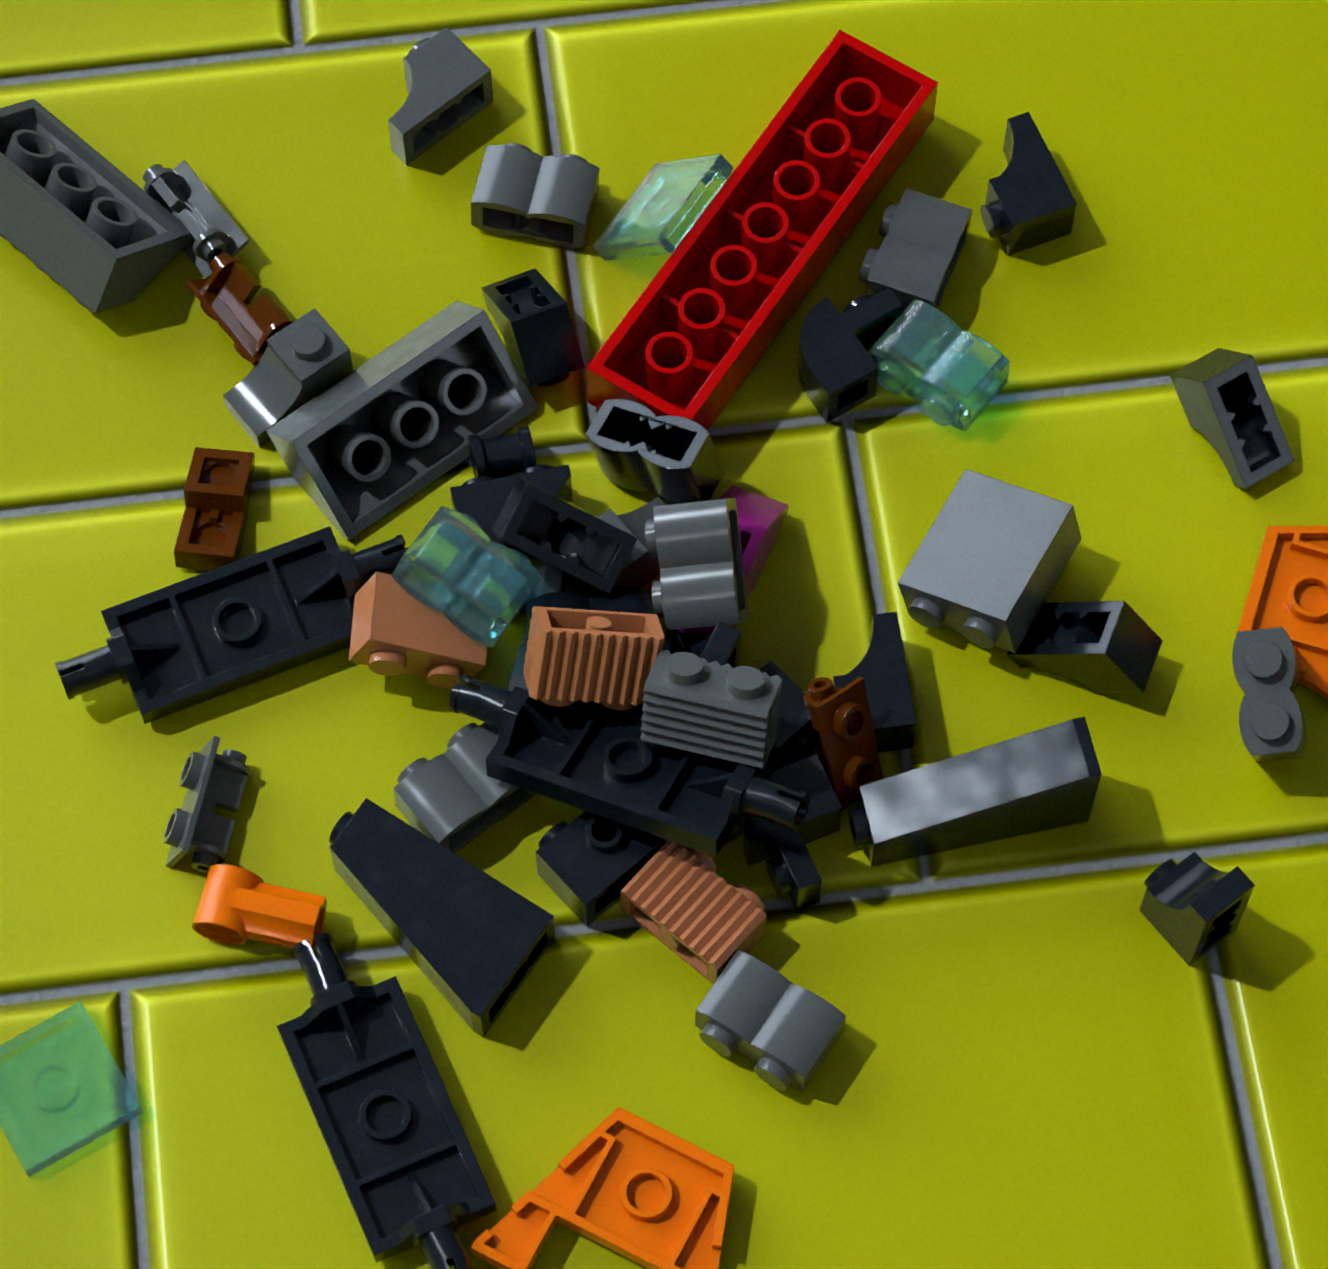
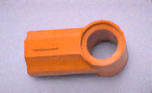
[192,864,327,953]

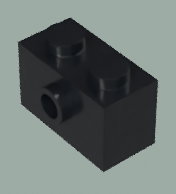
[536,811,680,927]

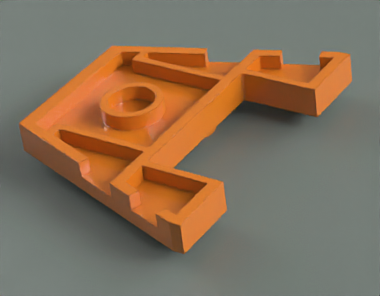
[1235,526,1328,700]
[471,1107,734,1269]

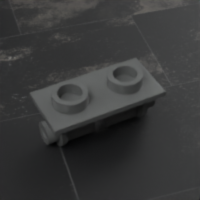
[143,160,250,279]
[163,736,250,873]

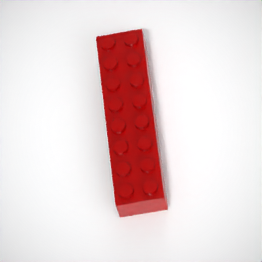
[586,30,938,431]

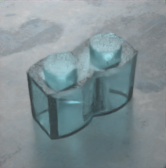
[871,299,1010,431]
[391,506,543,647]

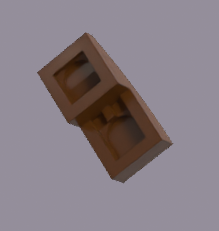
[174,447,255,570]

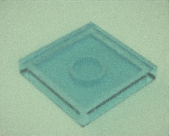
[592,154,733,261]
[0,1001,143,1177]

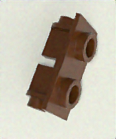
[185,253,293,365]
[803,677,883,811]

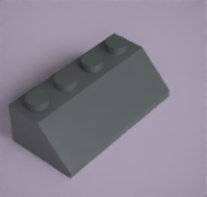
[0,99,192,314]
[266,301,539,540]

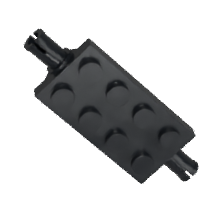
[55,526,415,724]
[449,673,810,857]
[277,933,497,1269]

